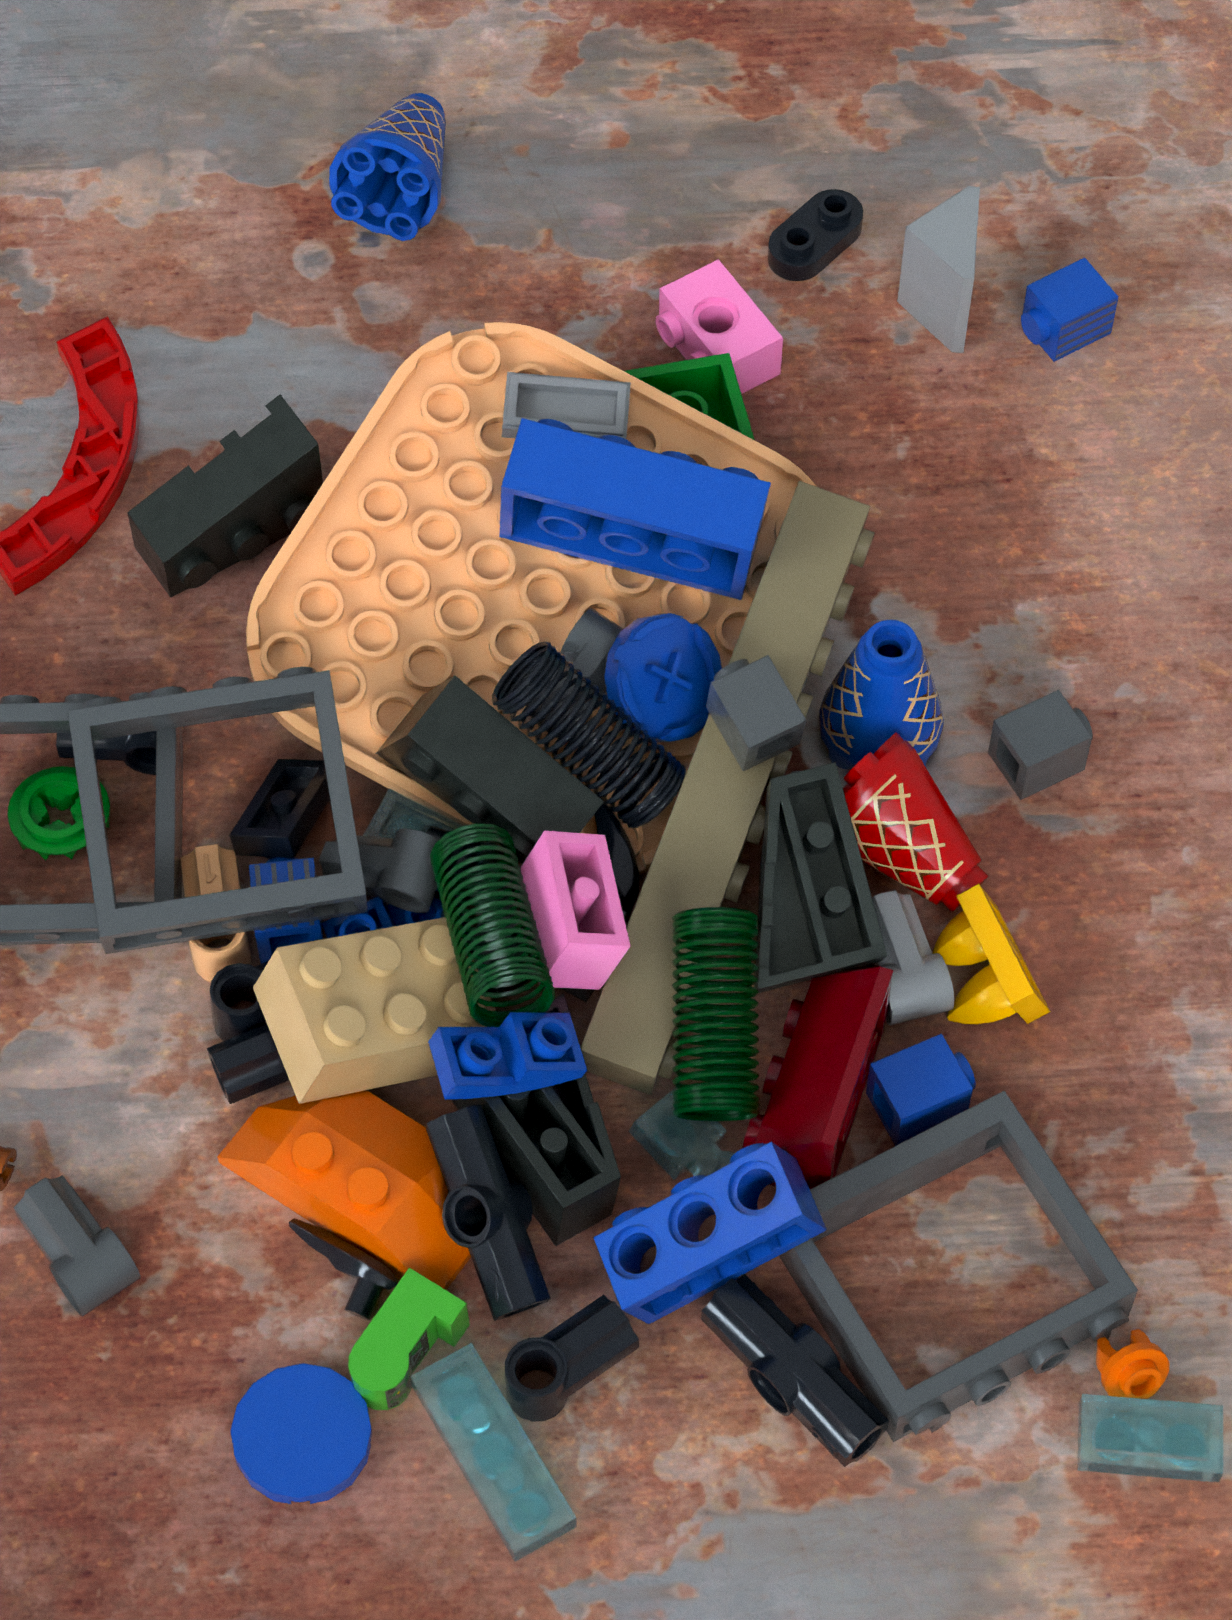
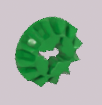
[8,766,110,861]

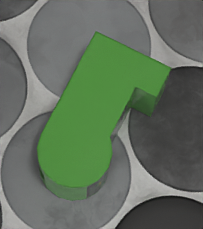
[348,1268,470,1410]

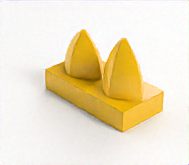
[932,884,1050,1024]

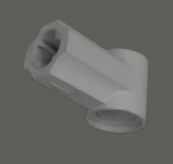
[872,890,955,1026]

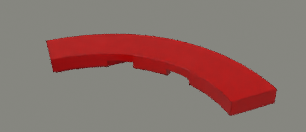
[0,316,140,596]

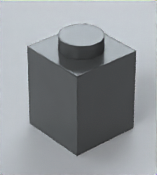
[706,655,807,771]
[988,690,1093,800]

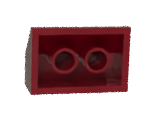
[742,966,894,1189]

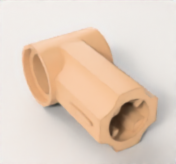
[180,844,251,982]

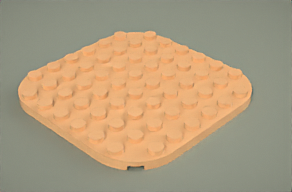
[246,322,817,875]

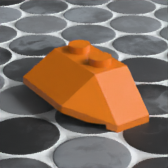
[217,1090,471,1290]

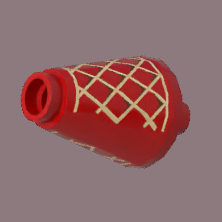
[843,732,989,913]

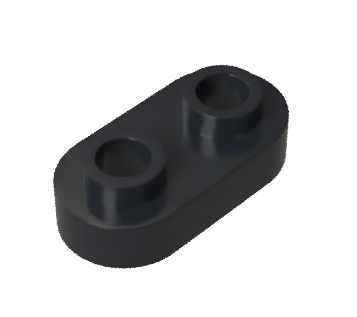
[768,189,863,281]

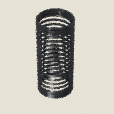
[492,642,686,828]

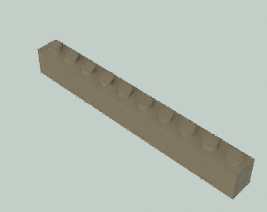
[581,481,875,1095]

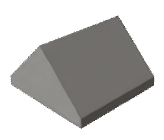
[897,186,980,353]

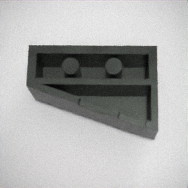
[127,394,323,598]
[376,675,604,864]
[754,762,887,993]
[451,993,621,1246]

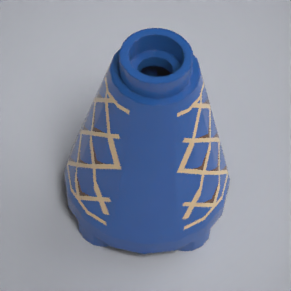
[329,93,446,241]
[818,620,944,769]

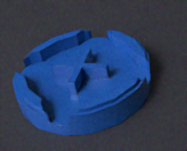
[604,613,722,742]
[230,1363,372,1504]

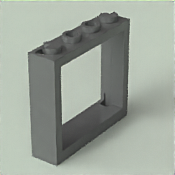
[67,667,368,954]
[0,692,184,945]
[779,1090,1138,1442]

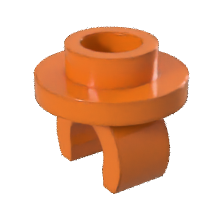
[1096,1329,1170,1403]

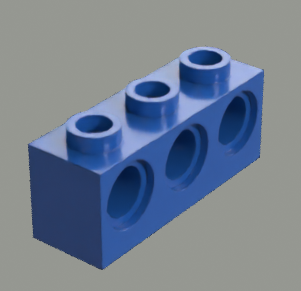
[593,1141,827,1324]

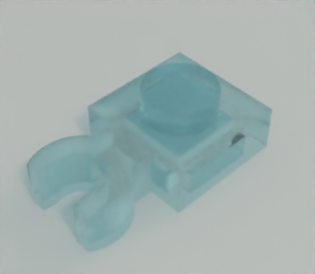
[629,1087,735,1180]

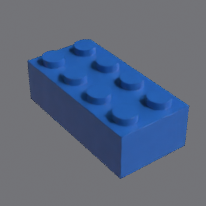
[499,418,771,600]

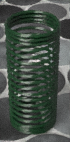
[430,823,555,1027]
[672,907,760,1121]

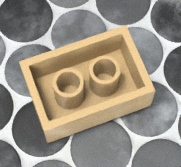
[253,917,495,1104]

